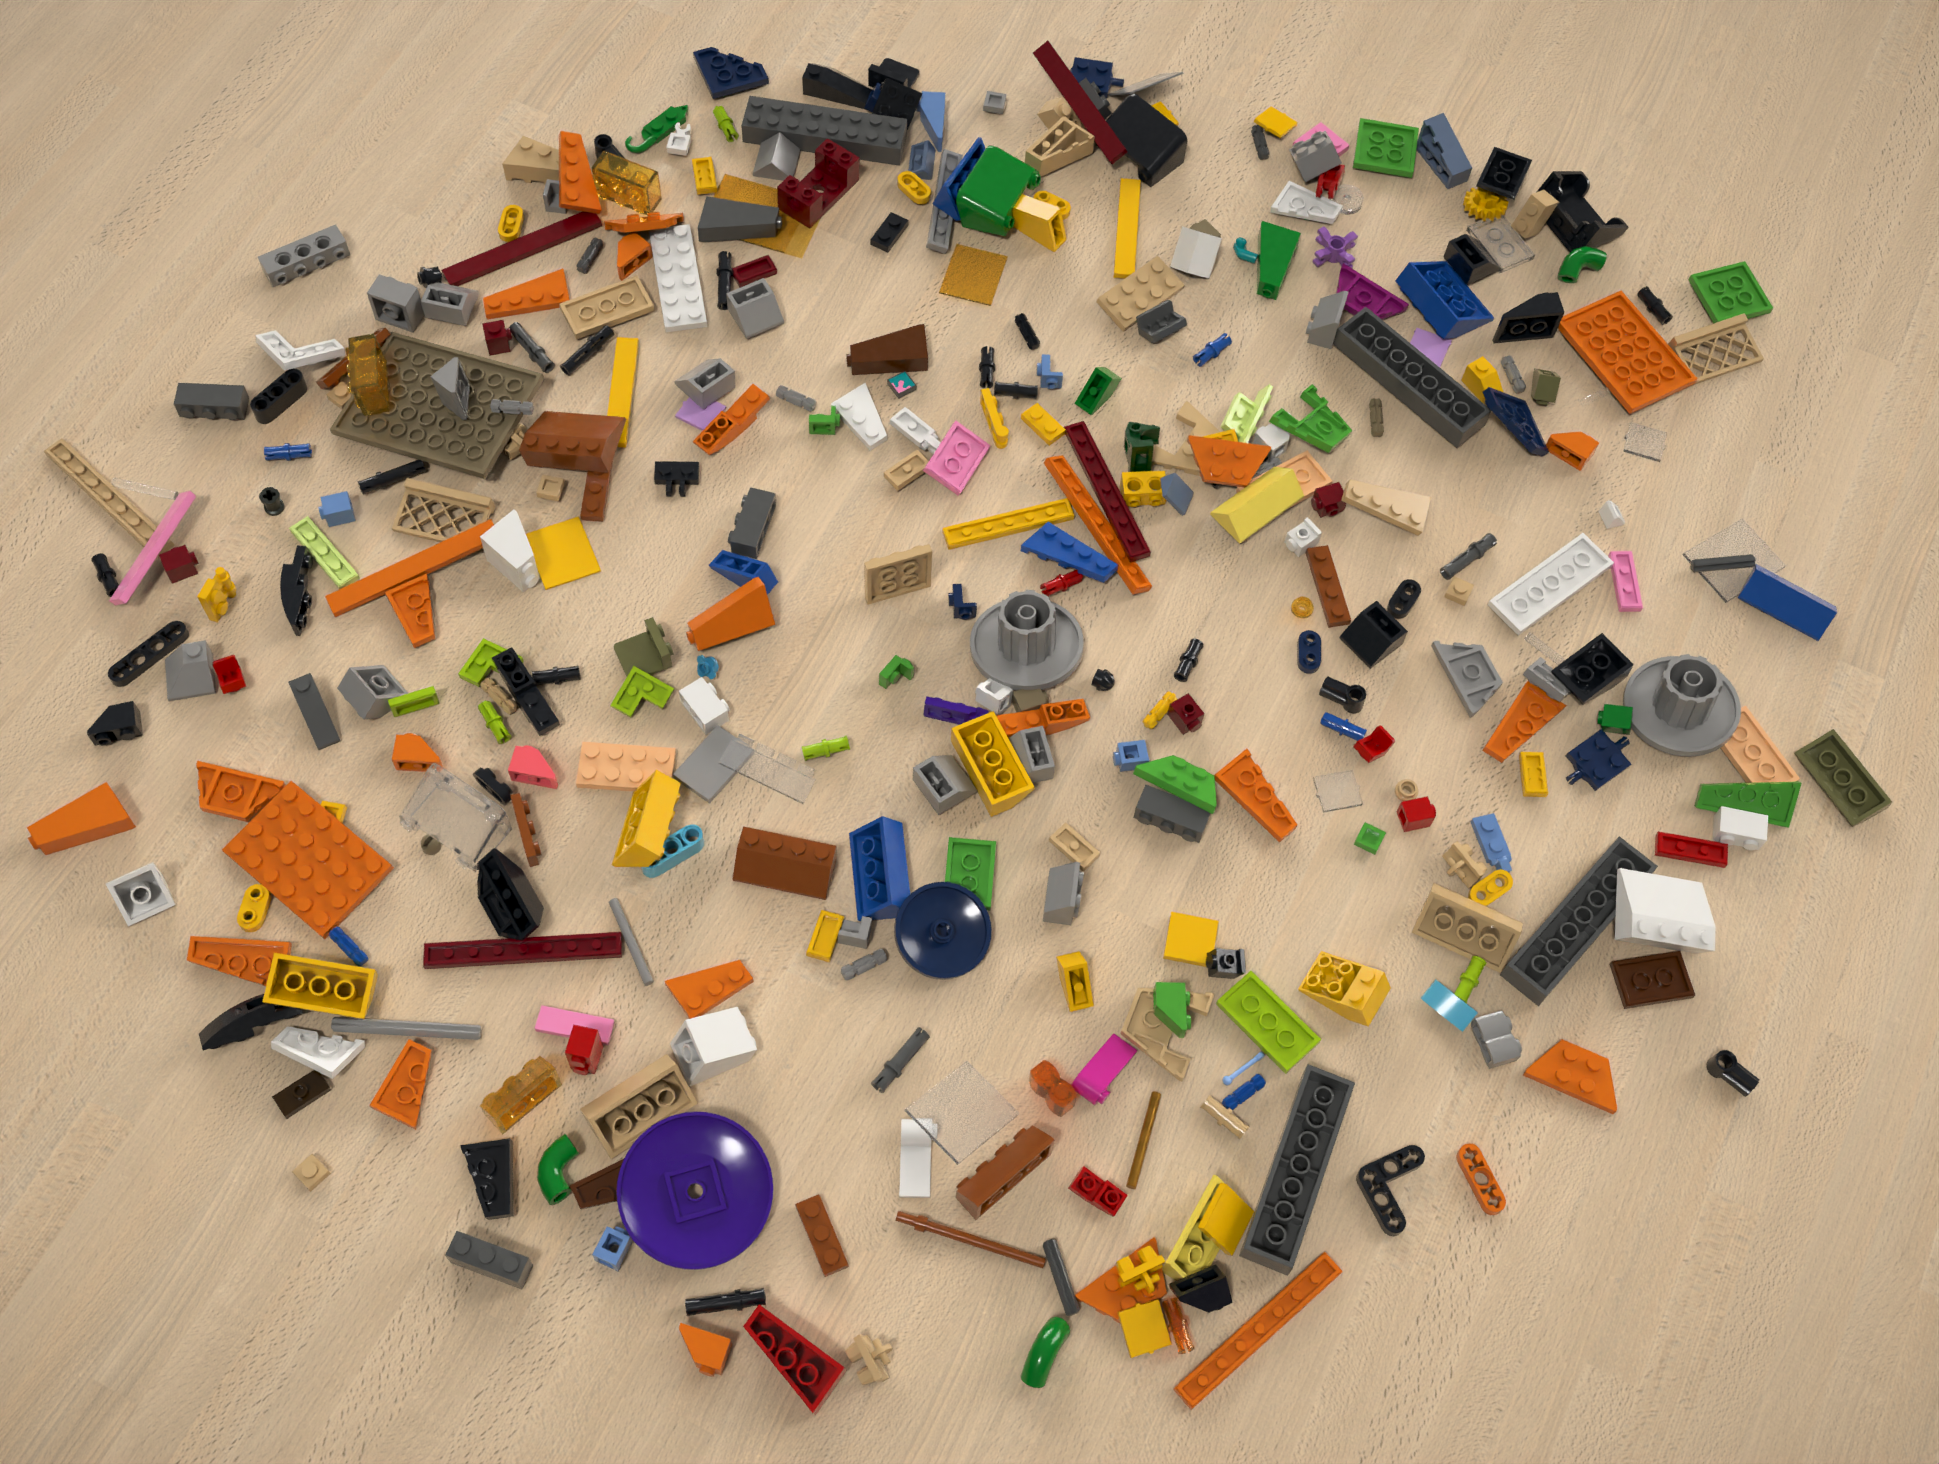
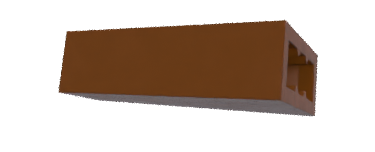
[846,324,928,375]

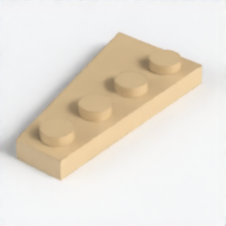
[1341,479,1431,536]

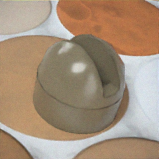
[421,834,441,855]

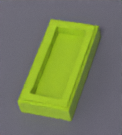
[388,686,439,717]

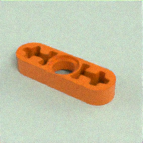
[1456,1143,1506,1215]

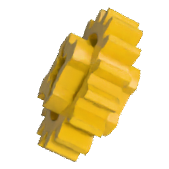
[1463,187,1509,221]

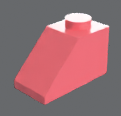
[508,745,558,789]

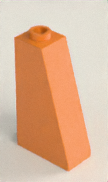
[686,577,775,651]
[27,782,136,855]

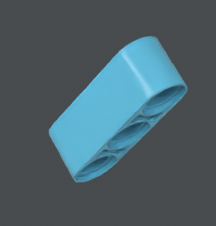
[641,824,704,878]

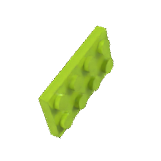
[1216,971,1321,1074]

